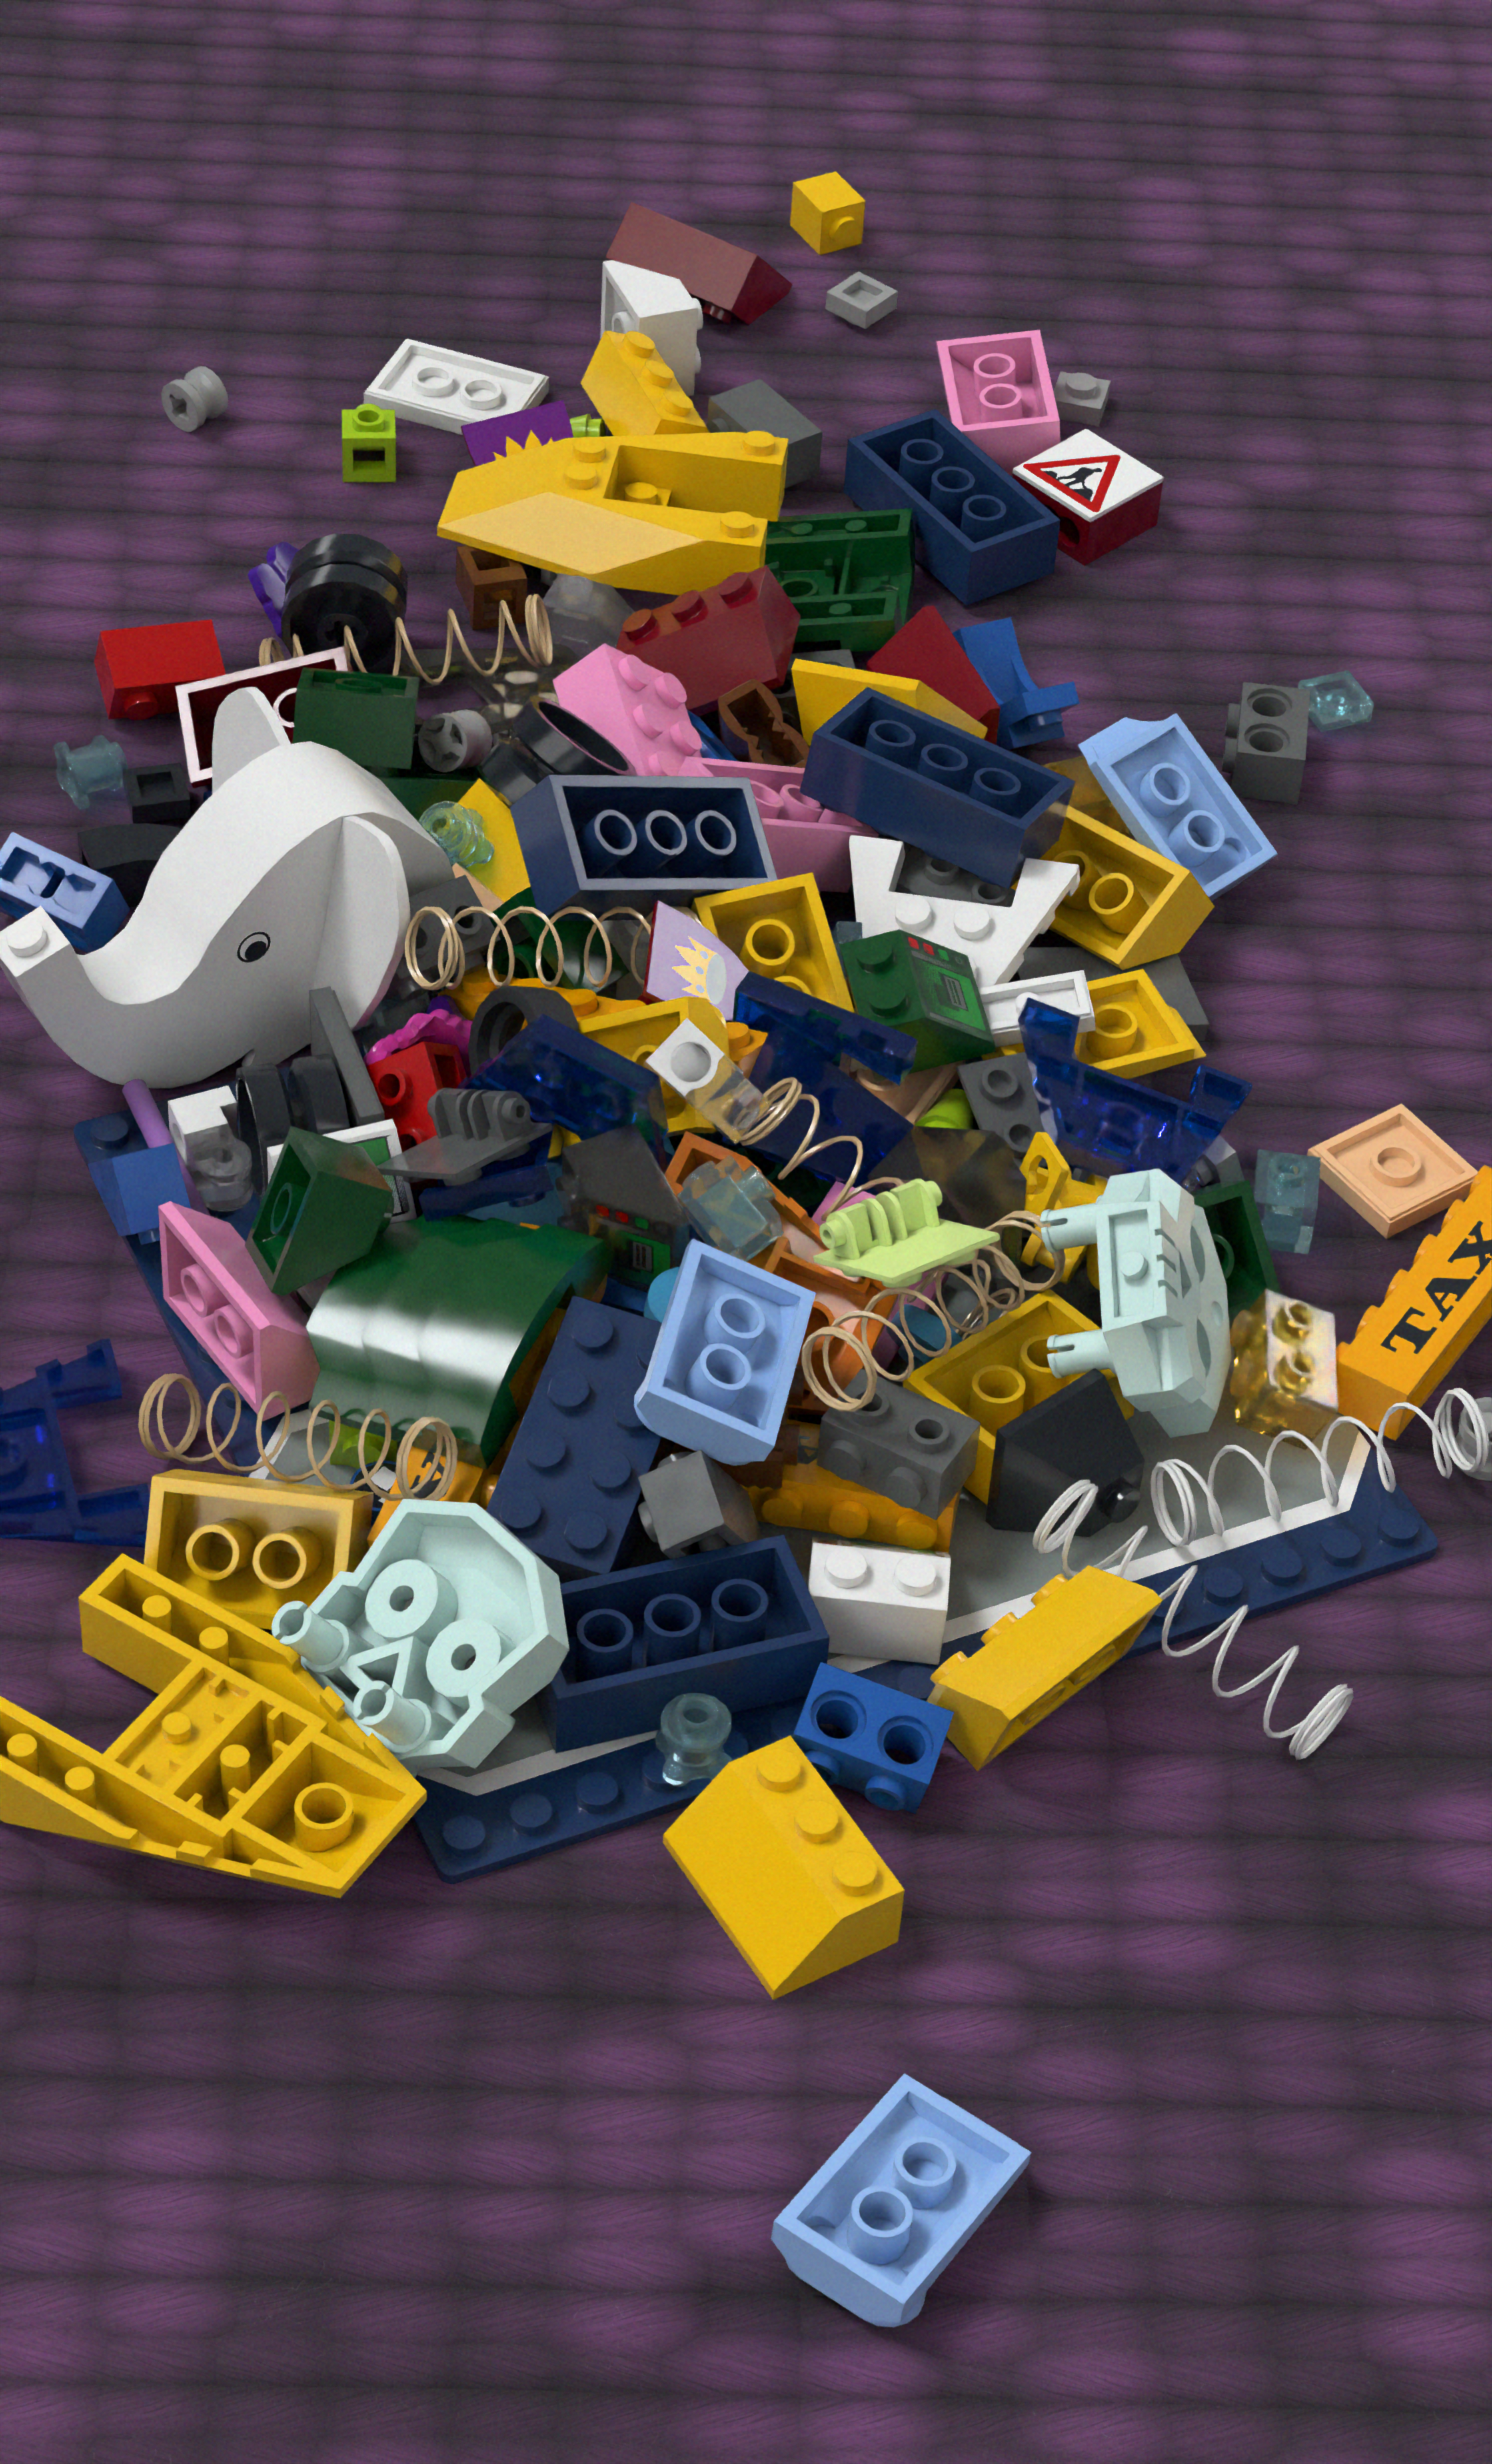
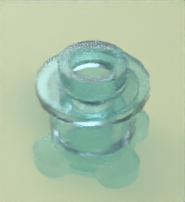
[54,735,128,810]
[418,801,494,868]
[655,1693,732,1786]

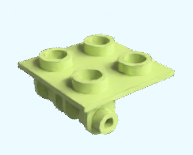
[813,1178,1000,1288]

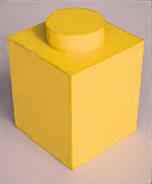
[790,171,865,255]

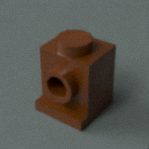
[455,545,528,630]

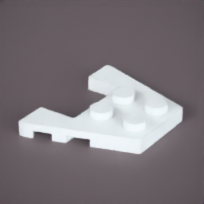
[849,835,1080,988]

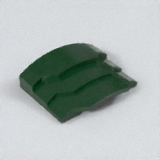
[764,508,916,652]
[305,1207,612,1470]

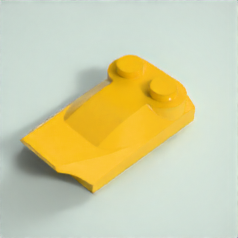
[981,969,1206,1090]
[561,996,733,1154]

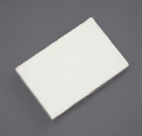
[364,339,549,435]

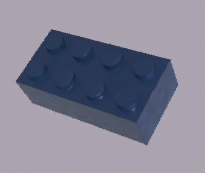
[843,409,1060,605]
[799,687,1075,890]
[510,775,778,921]
[486,1295,676,1584]
[533,1534,830,1753]

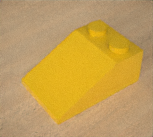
[691,872,864,1066]

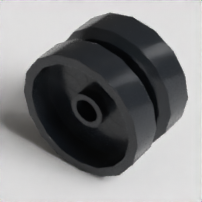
[281,533,408,674]
[481,695,637,804]
[235,1053,350,1204]

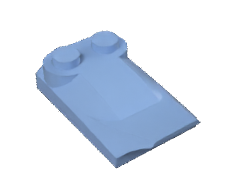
[1078,713,1278,901]
[634,1238,816,1466]
[771,2073,1031,2327]

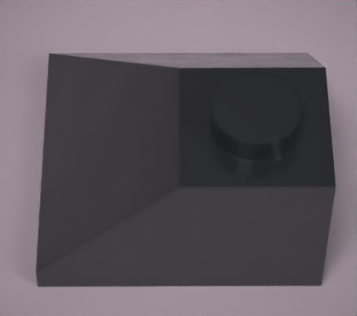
[985,1368,1145,1537]

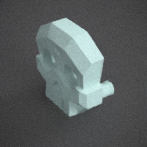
[1040,1169,1231,1438]
[272,1499,569,1778]

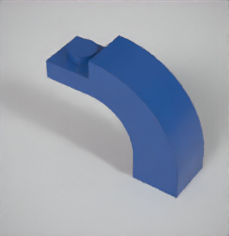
[952,617,1080,750]

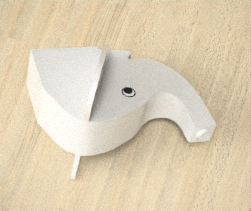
[0,687,456,1088]

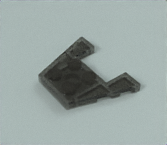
[393,644,582,740]

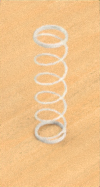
[1150,1388,1489,1547]
[1032,1480,1353,1760]

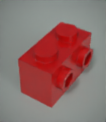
[94,619,226,720]
[366,1041,492,1191]

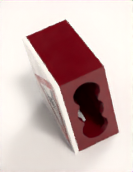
[1012,429,1164,566]

